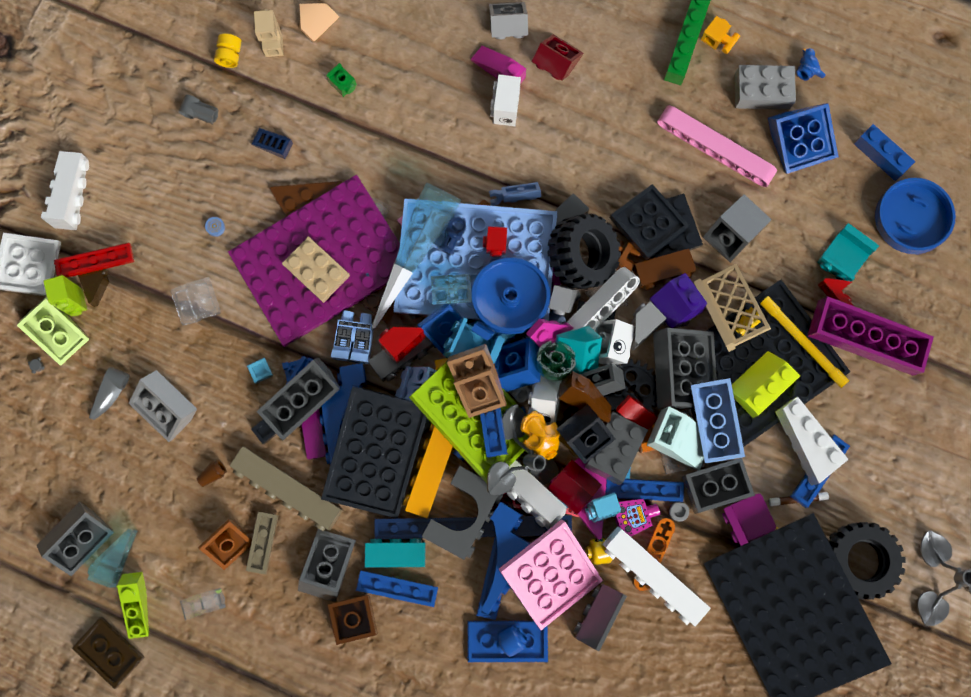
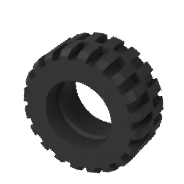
[547,213,621,289]
[829,522,906,600]

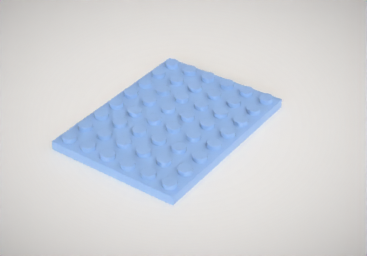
[394,199,557,321]

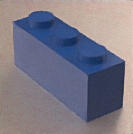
[854,124,916,181]

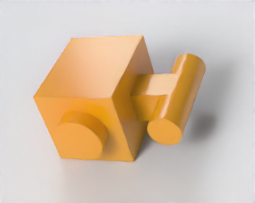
[701,16,740,54]

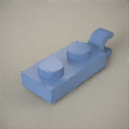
[489,182,541,206]

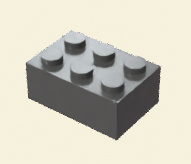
[584,412,648,485]
[682,458,755,514]

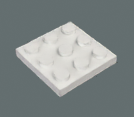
[0,233,61,296]

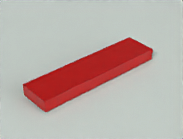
[54,243,135,278]

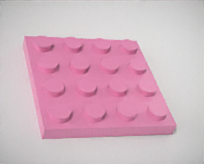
[498,520,603,630]

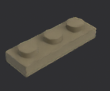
[246,512,279,574]

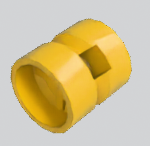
[214,34,242,68]

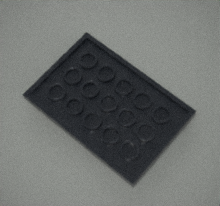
[321,385,427,519]

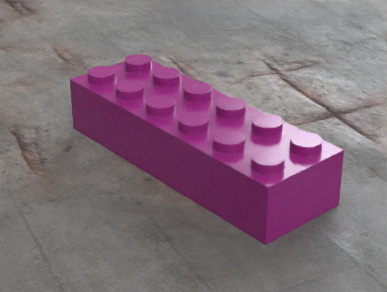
[808,296,934,376]

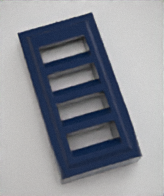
[252,128,293,159]

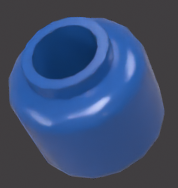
[496,626,528,657]

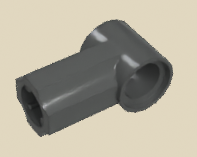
[178,94,219,125]

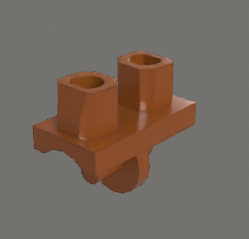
[615,240,640,271]

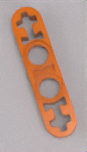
[633,518,675,591]

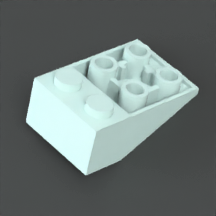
[647,406,704,471]

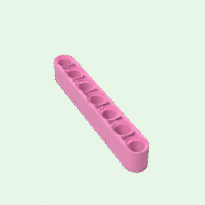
[657,105,777,187]

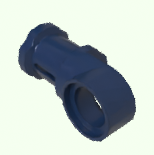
[437,217,466,256]

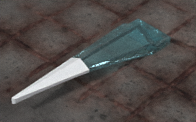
[372,183,462,329]

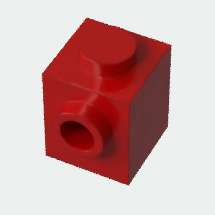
[483,226,507,257]

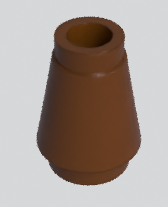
[196,460,227,487]

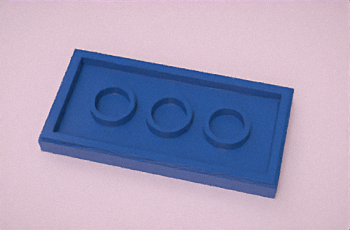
[468,621,548,662]

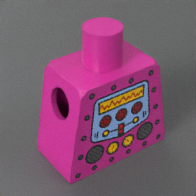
[614,499,660,537]

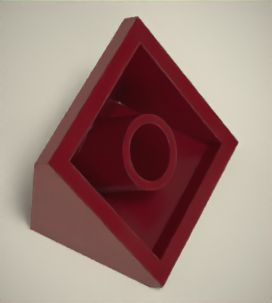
[547,460,602,515]

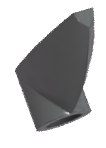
[89,367,130,420]

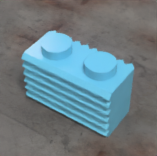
[585,493,621,523]

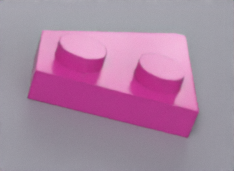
[526,319,573,355]

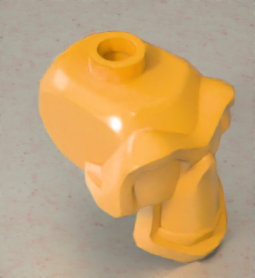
[520,411,560,460]

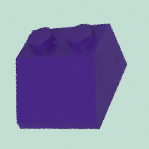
[650,273,707,328]

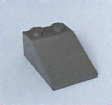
[298,529,356,602]

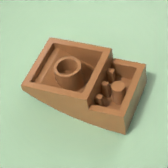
[447,344,506,418]

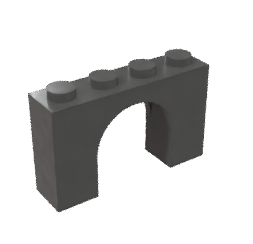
[422,466,503,560]

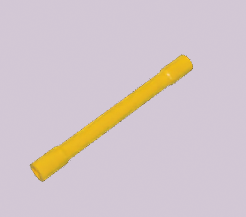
[760,296,850,388]

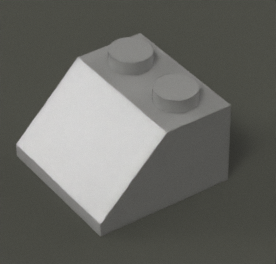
[489,2,528,39]
[631,301,666,351]

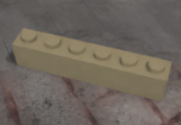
[230,446,343,531]

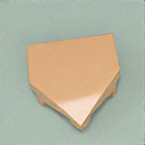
[299,3,339,43]

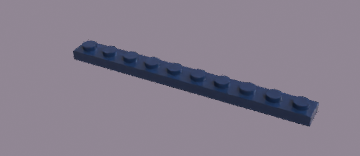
[375,515,572,539]

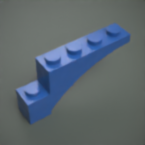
[320,363,367,465]
[481,502,530,614]

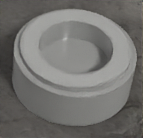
[669,502,689,522]

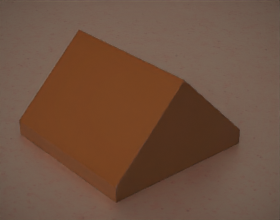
[198,519,252,570]

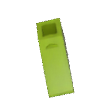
[117,572,149,639]

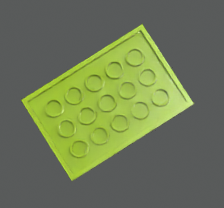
[409,360,529,483]

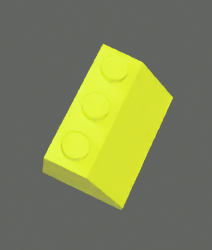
[732,351,800,418]

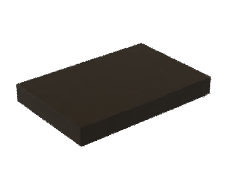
[72,617,145,689]

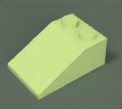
[17,296,89,366]

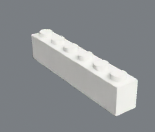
[602,526,711,626]

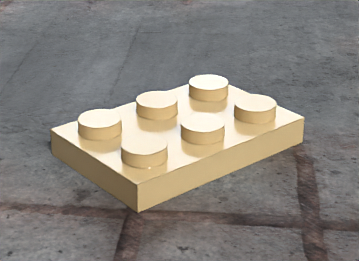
[282,236,350,303]

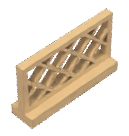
[694,264,771,352]

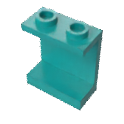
[817,223,879,281]

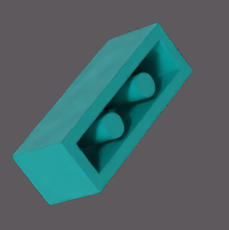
[365,539,426,567]

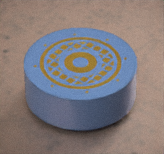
[205,217,225,237]

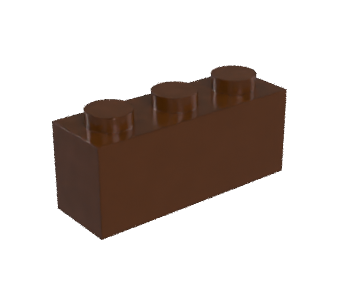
[633,248,696,290]

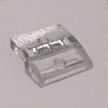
[171,277,221,326]

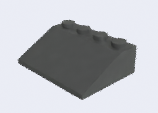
[653,328,717,409]

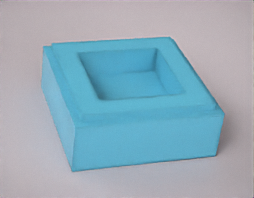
[247,358,273,384]

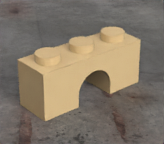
[254,9,284,57]

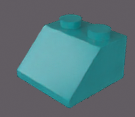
[552,326,602,374]

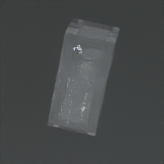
[180,588,226,620]

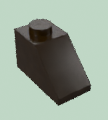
[78,268,109,307]

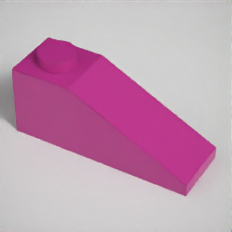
[471,46,526,84]

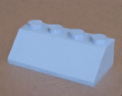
[691,378,745,463]

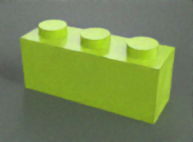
[43,275,88,316]

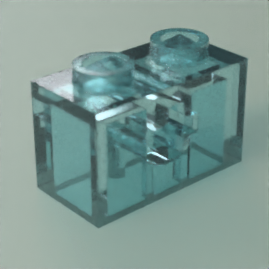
[431,274,472,305]

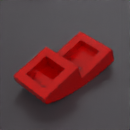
[616,395,658,429]

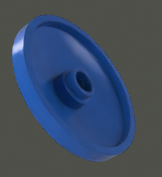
[472,258,550,334]

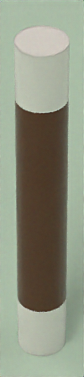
[769,492,829,506]

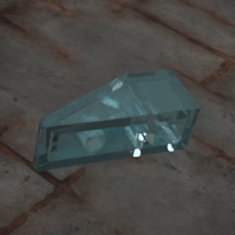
[87,529,138,588]

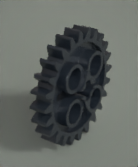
[604,359,657,418]

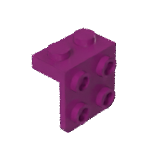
[722,493,776,546]

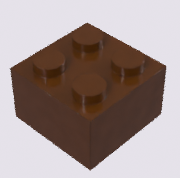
[328,594,378,645]

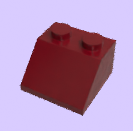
[531,34,584,81]

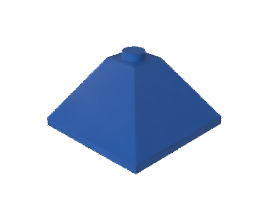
[768,103,839,174]

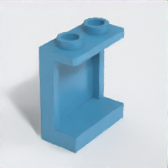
[443,317,505,364]

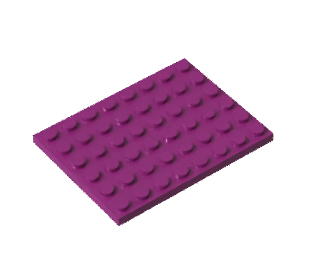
[228,174,400,347]

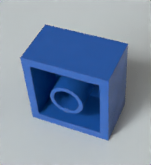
[495,338,542,392]

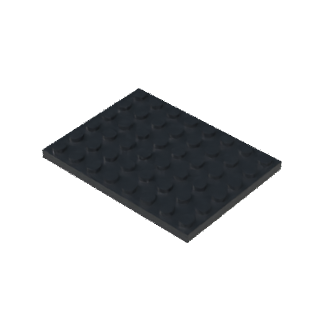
[689,279,850,447]
[704,512,892,697]

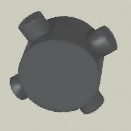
[28,357,45,374]

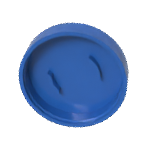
[875,178,956,254]

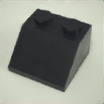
[557,404,615,464]

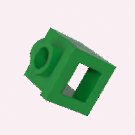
[326,63,357,97]

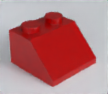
[378,327,425,364]

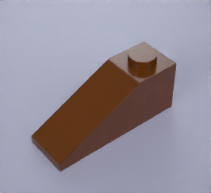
[558,371,611,423]

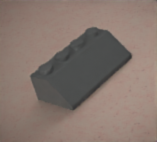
[256,358,340,441]

